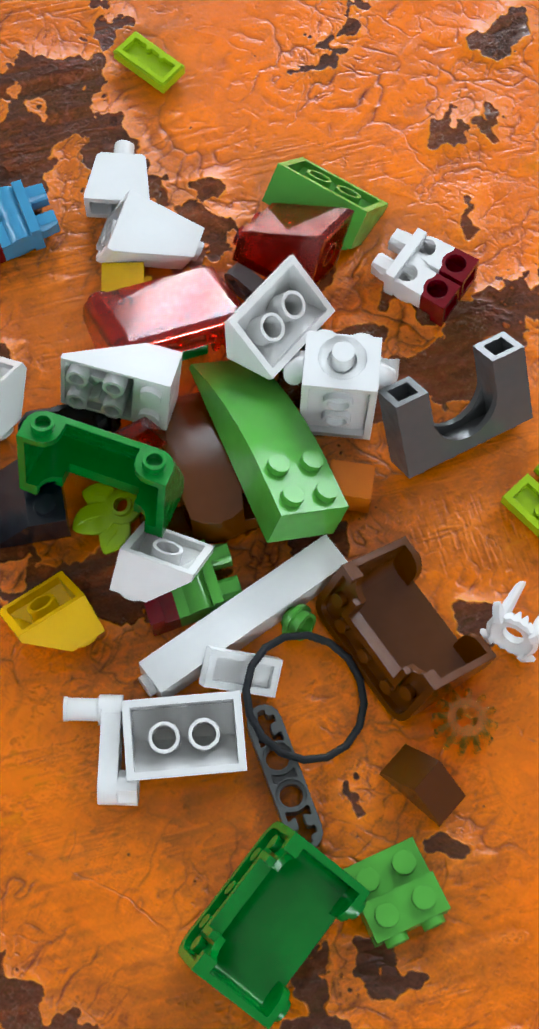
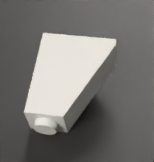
[96,189,205,270]

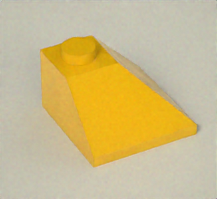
[0,571,105,652]

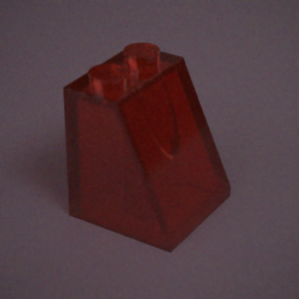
[232,203,354,286]

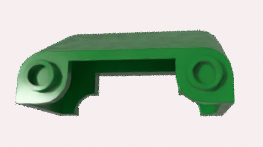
[16,411,184,538]
[178,821,371,1029]

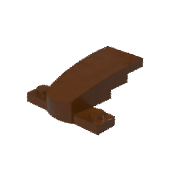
[139,392,260,544]

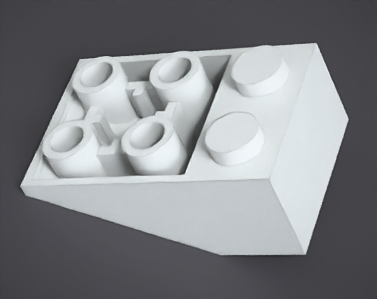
[61,343,183,430]

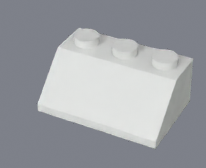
[121,690,247,782]

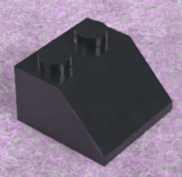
[0,459,71,549]

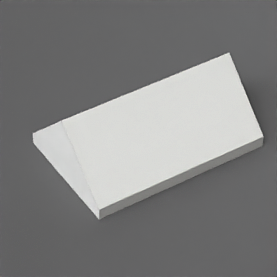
[224,254,335,380]

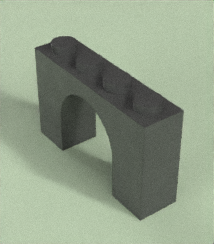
[378,331,533,479]

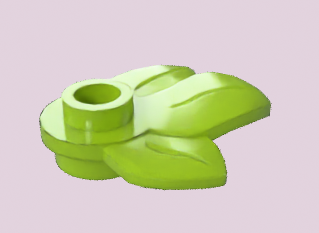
[72,483,140,555]

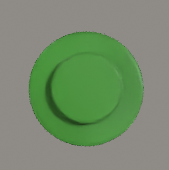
[281,603,316,641]

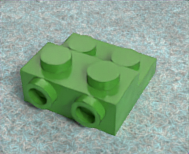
[343,837,451,950]

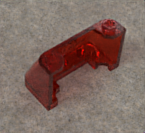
[83,265,242,352]

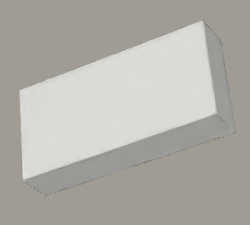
[198,646,283,698]

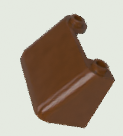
[316,536,497,721]

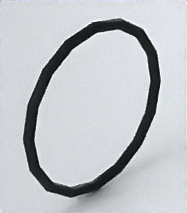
[242,631,368,764]

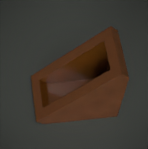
[380,744,466,826]

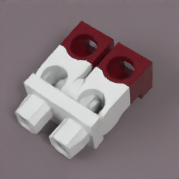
[371,228,479,327]

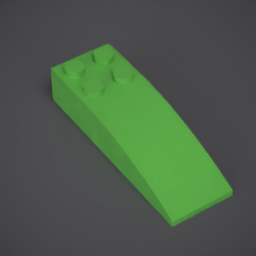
[189,360,349,543]

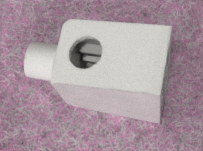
[84,140,150,218]

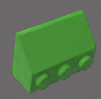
[262,157,388,250]

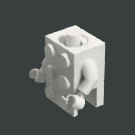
[283,329,400,440]

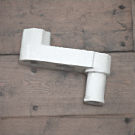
[63,694,140,806]

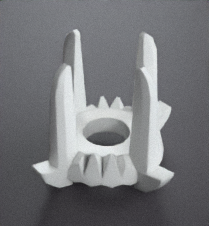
[480,581,539,662]

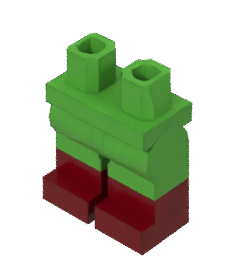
[144,539,242,636]

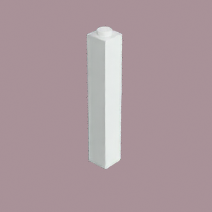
[138,535,348,697]

